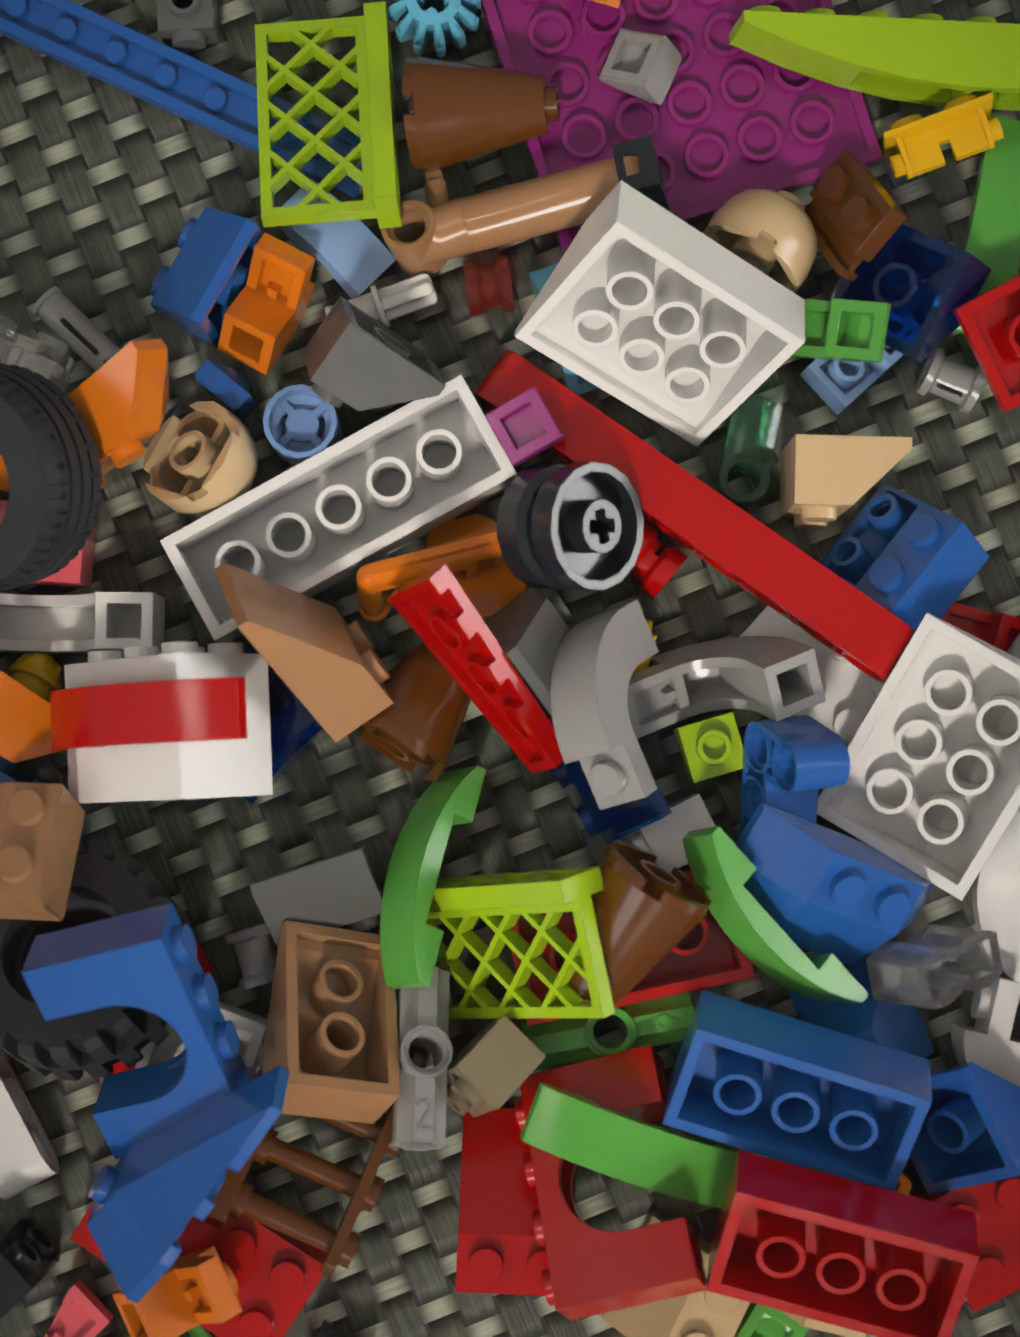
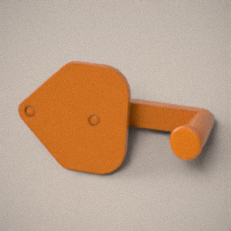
[356,514,528,622]

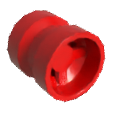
[627,521,688,600]

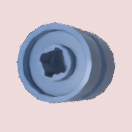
[263,384,344,467]

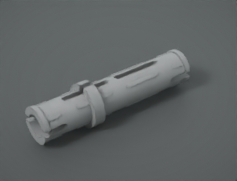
[32,286,178,424]

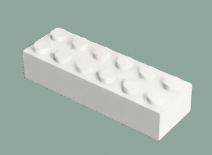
[160,375,517,643]

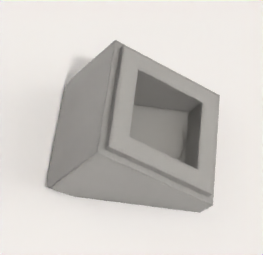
[599,28,682,105]

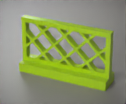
[255,1,402,229]
[426,866,615,1019]

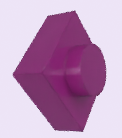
[485,387,565,467]

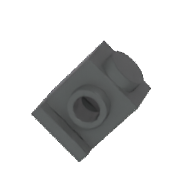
[156,0,220,52]

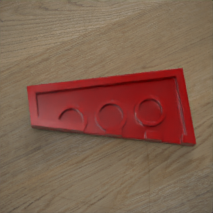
[387,563,563,773]

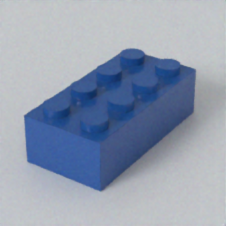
[663,990,932,1191]

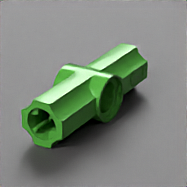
[521,992,694,1070]

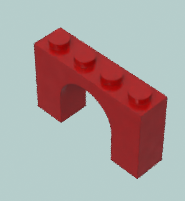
[514,1045,707,1320]

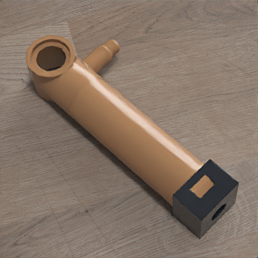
[381,135,670,277]

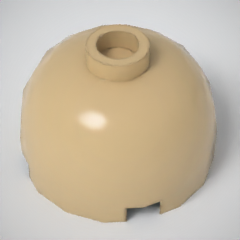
[703,189,818,293]
[143,401,258,517]

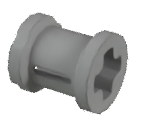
[915,346,986,414]
[224,922,277,990]

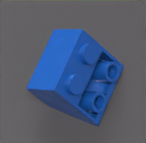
[819,482,989,632]

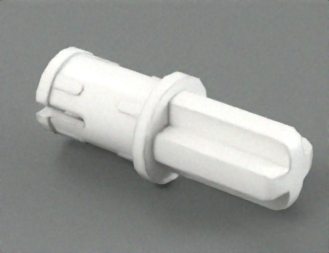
[325,273,438,328]

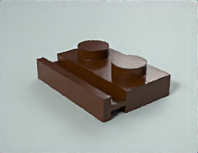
[805,149,907,282]

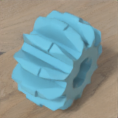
[387,0,481,59]

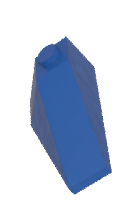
[87,1065,290,1304]

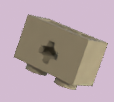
[446,1015,546,1118]

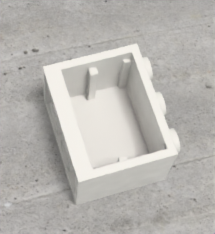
[64,641,273,804]

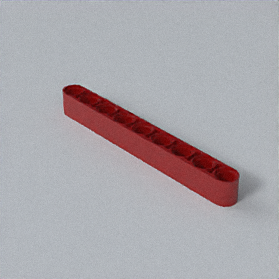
[473,349,915,683]

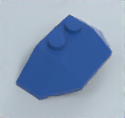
[735,802,935,965]

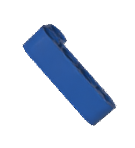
[739,715,850,886]

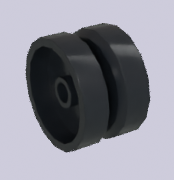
[497,462,644,590]

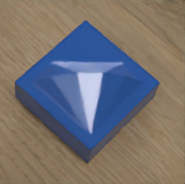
[195,359,257,419]

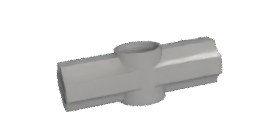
[392,966,453,1151]

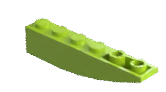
[729,5,1020,111]

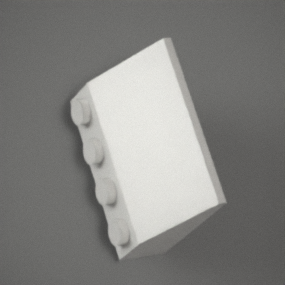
[515,180,805,447]
[817,613,1020,901]

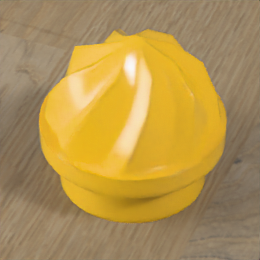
[6,652,62,702]

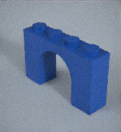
[21,903,258,1159]

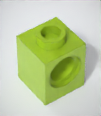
[673,712,744,783]

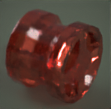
[462,255,515,318]

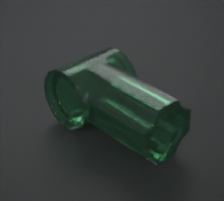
[713,395,783,511]

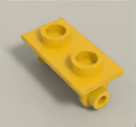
[883,92,1004,180]

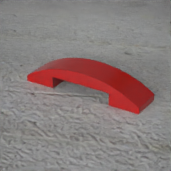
[50,677,247,750]

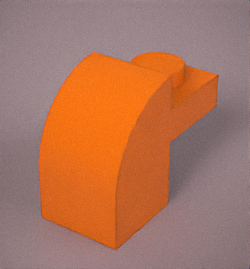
[217,232,316,375]
[112,1246,242,1337]

